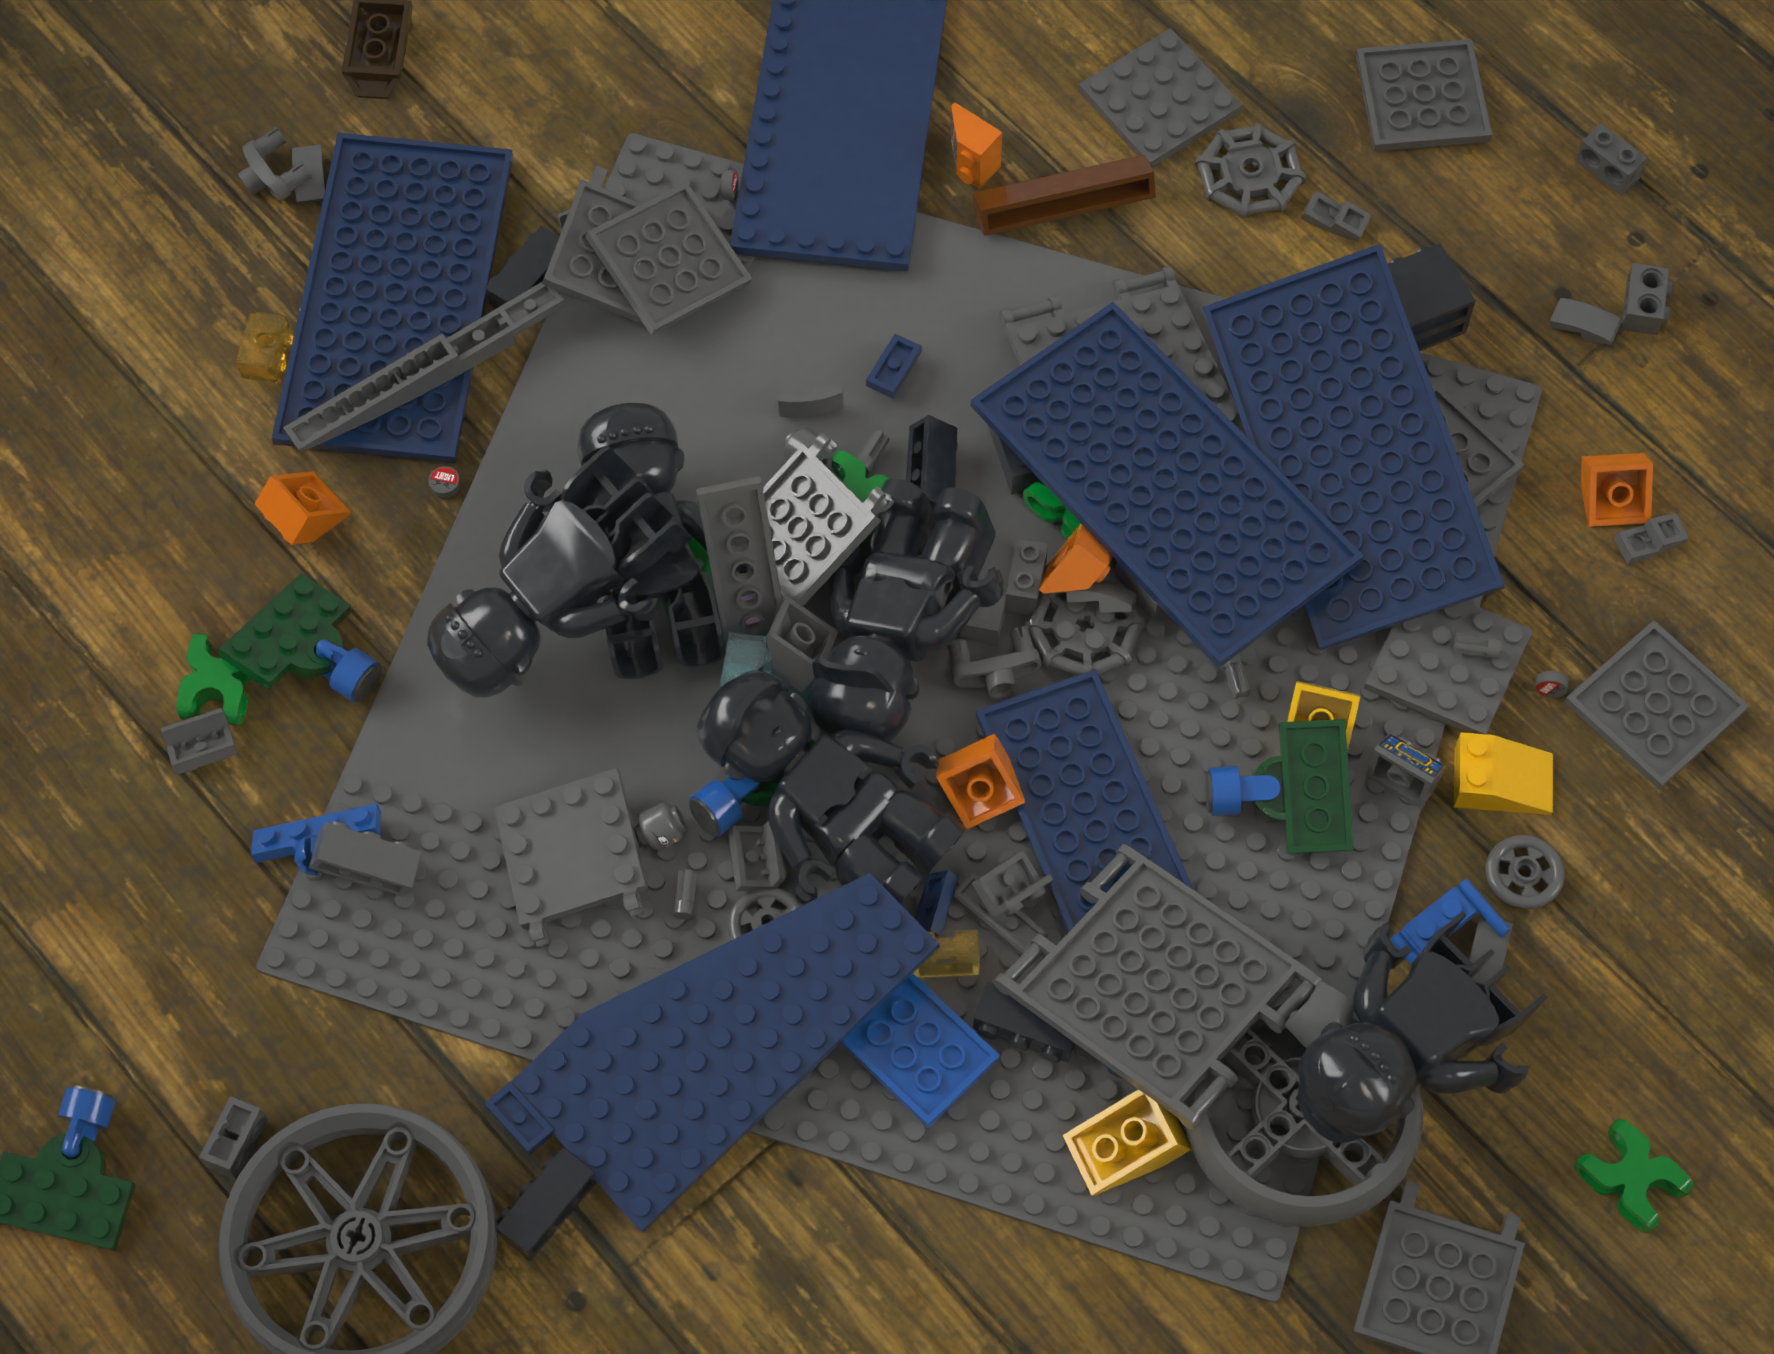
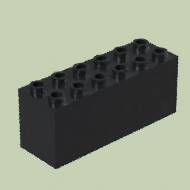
[1388,243,1476,352]

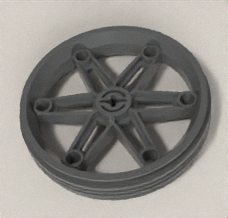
[218,1104,498,1354]

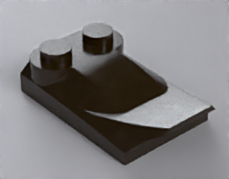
[342,0,413,99]

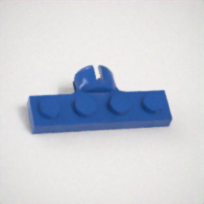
[251,804,382,875]

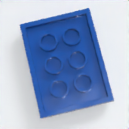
[840,974,1000,1128]

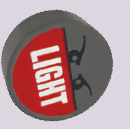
[721,170,739,200]
[428,466,461,498]
[1535,671,1568,698]

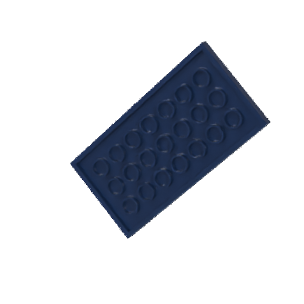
[976,669,1194,933]

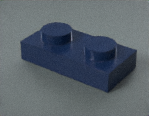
[866,334,922,398]
[915,870,958,937]
[484,1081,554,1156]

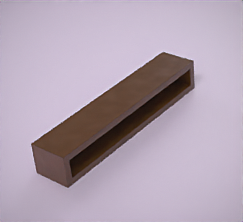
[972,155,1156,236]

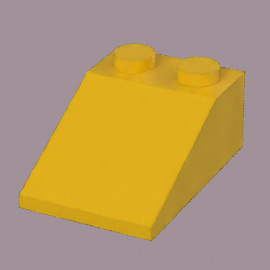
[1287,681,1360,753]
[1454,733,1553,815]
[1063,1089,1192,1196]

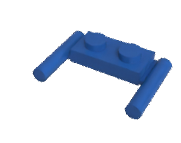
[1390,879,1511,965]

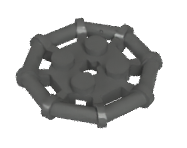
[1195,123,1306,218]
[1025,580,1145,675]

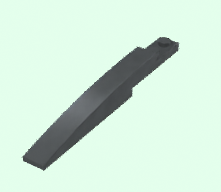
[283,282,565,452]

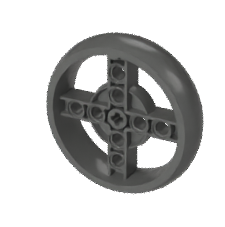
[1183,992,1423,1227]

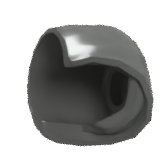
[1285,981,1354,1048]

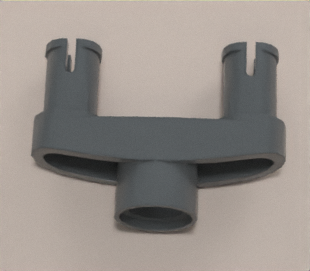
[238,127,312,201]
[947,626,1041,699]

